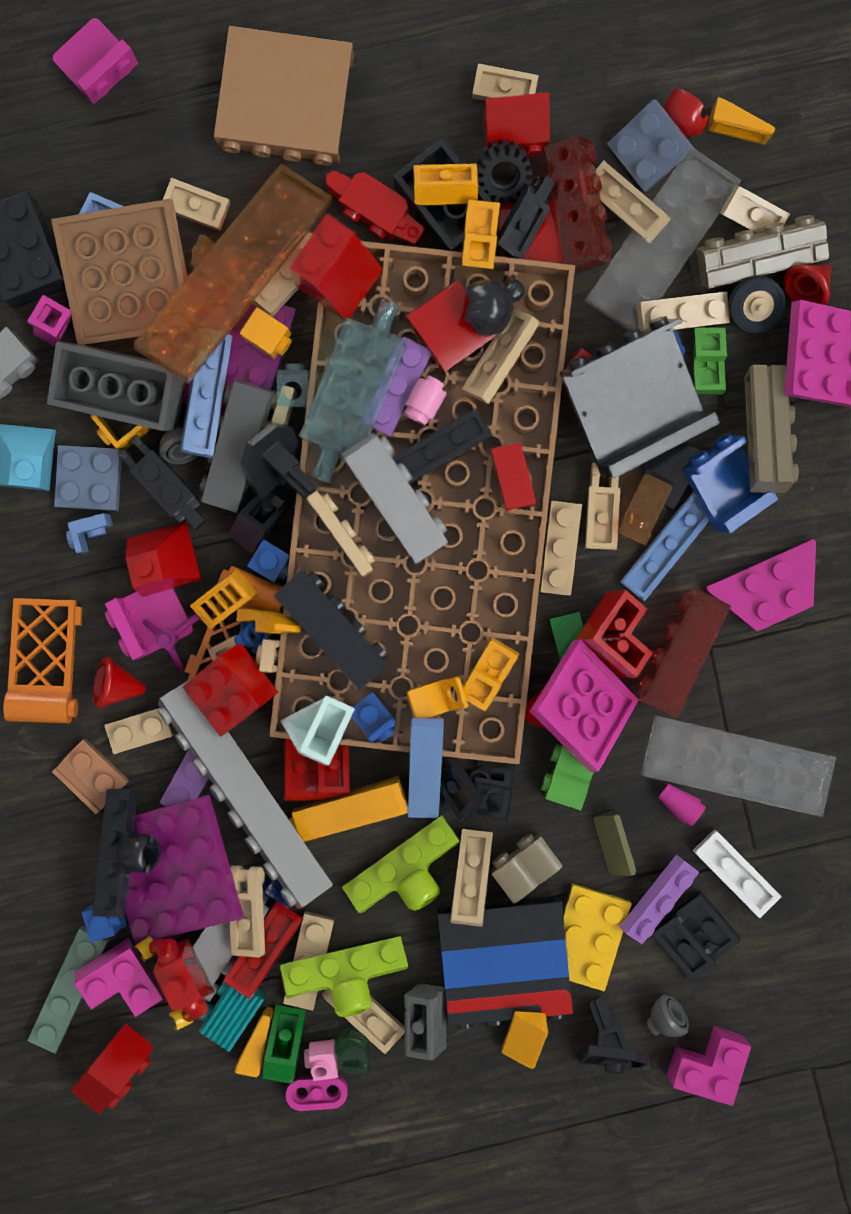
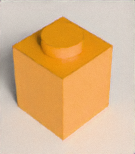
[239,307,292,360]

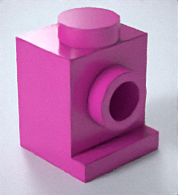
[27,295,72,347]

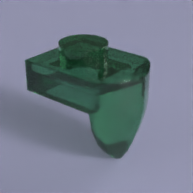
[334,1028,371,1074]

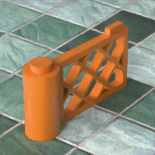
[184,566,283,680]
[4,598,83,724]

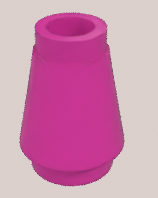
[658,783,706,827]

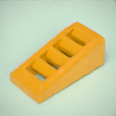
[707,97,775,145]
[190,568,257,629]
[234,1007,274,1078]

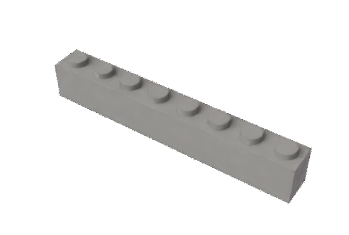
[157,678,333,909]

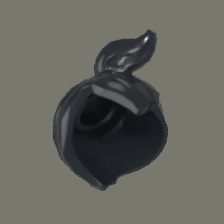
[464,274,525,337]

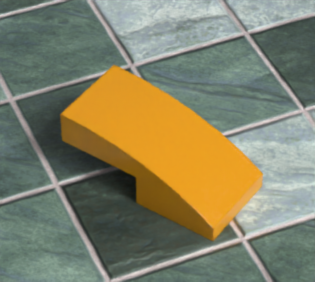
[462,199,500,269]
[237,609,300,634]
[463,637,519,712]

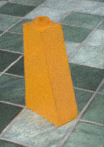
[289,775,408,842]

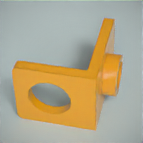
[91,415,150,450]
[407,677,468,719]

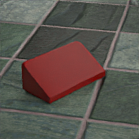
[490,443,536,512]

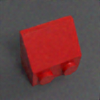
[483,92,550,157]

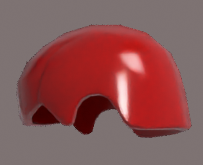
[663,89,709,137]

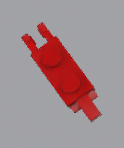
[325,170,424,247]

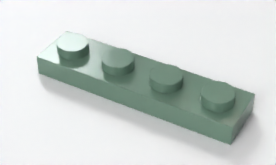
[27,926,110,1054]

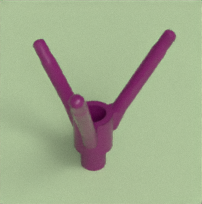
[143,606,211,672]

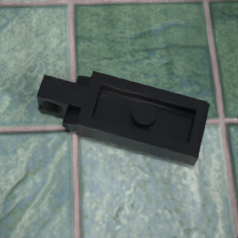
[496,175,555,259]

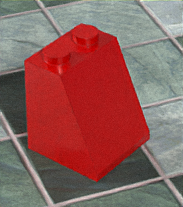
[289,214,383,322]

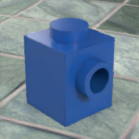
[247,540,290,583]

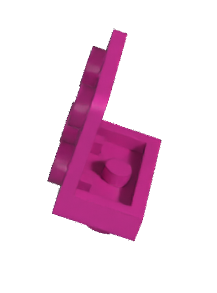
[53,18,138,105]
[105,588,193,660]

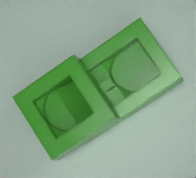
[692,328,727,395]

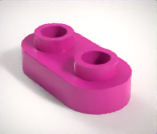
[286,1075,348,1111]

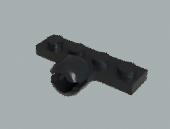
[92,789,161,918]

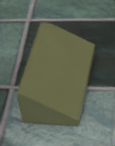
[593,810,636,876]

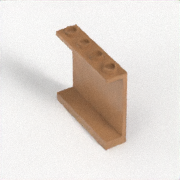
[214,26,354,166]

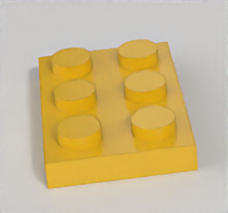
[563,883,632,992]

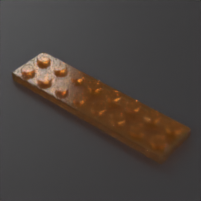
[134,164,332,384]

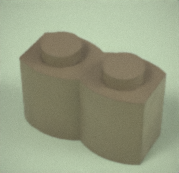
[490,833,563,903]

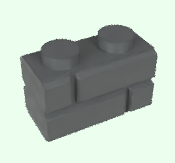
[404,983,446,1061]

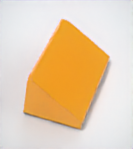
[414,164,478,205]
[501,1011,548,1069]

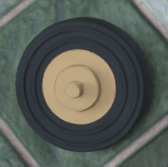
[728,276,785,333]

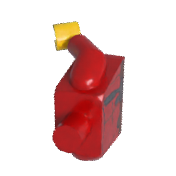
[134,936,215,1030]

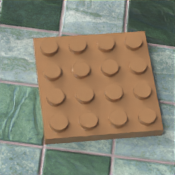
[51,199,197,345]

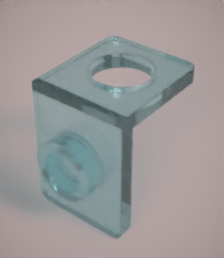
[277,364,311,407]

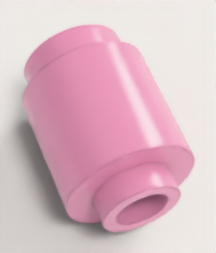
[403,376,447,426]

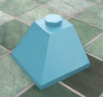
[0,424,56,491]

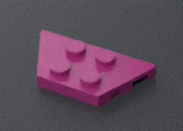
[704,539,816,632]

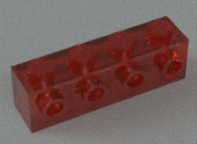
[545,135,612,273]
[638,589,731,718]

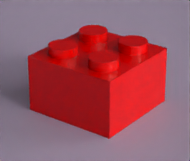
[182,643,279,737]

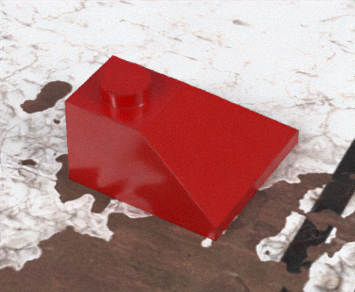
[126,521,202,597]

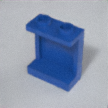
[682,434,778,533]

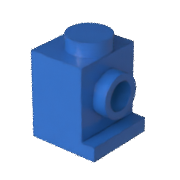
[82,904,129,943]

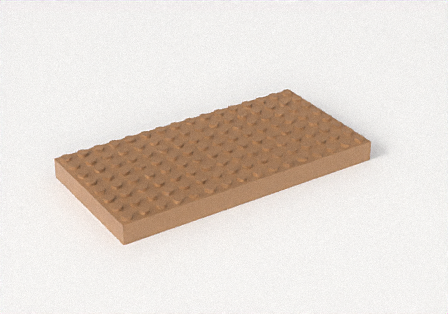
[269,241,575,764]

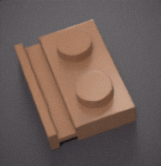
[52,738,129,814]

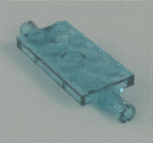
[299,299,407,483]

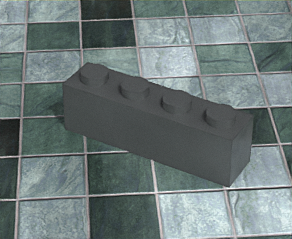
[199,380,275,513]

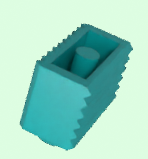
[199,982,267,1052]

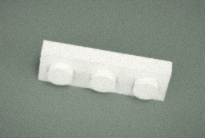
[693,829,781,918]

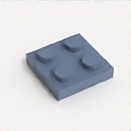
[607,100,695,192]
[54,445,122,511]

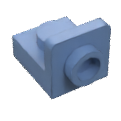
[66,513,113,554]

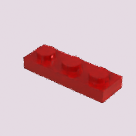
[223,902,303,1000]

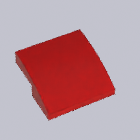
[498,200,563,264]
[405,281,496,372]
[284,738,350,801]

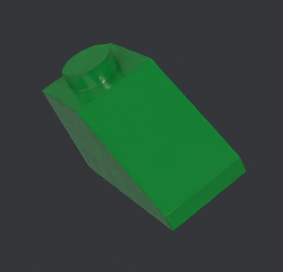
[263,1005,306,1084]

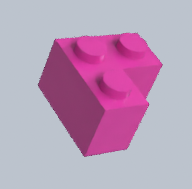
[74,938,163,1017]
[667,1026,751,1106]

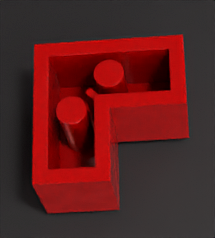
[575,590,653,678]
[70,1023,154,1114]

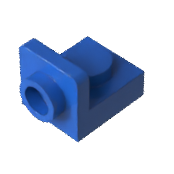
[351,691,396,743]

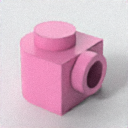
[304,1039,338,1081]

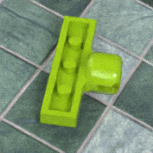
[342,816,461,913]
[280,936,408,1017]

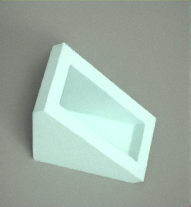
[281,696,355,766]

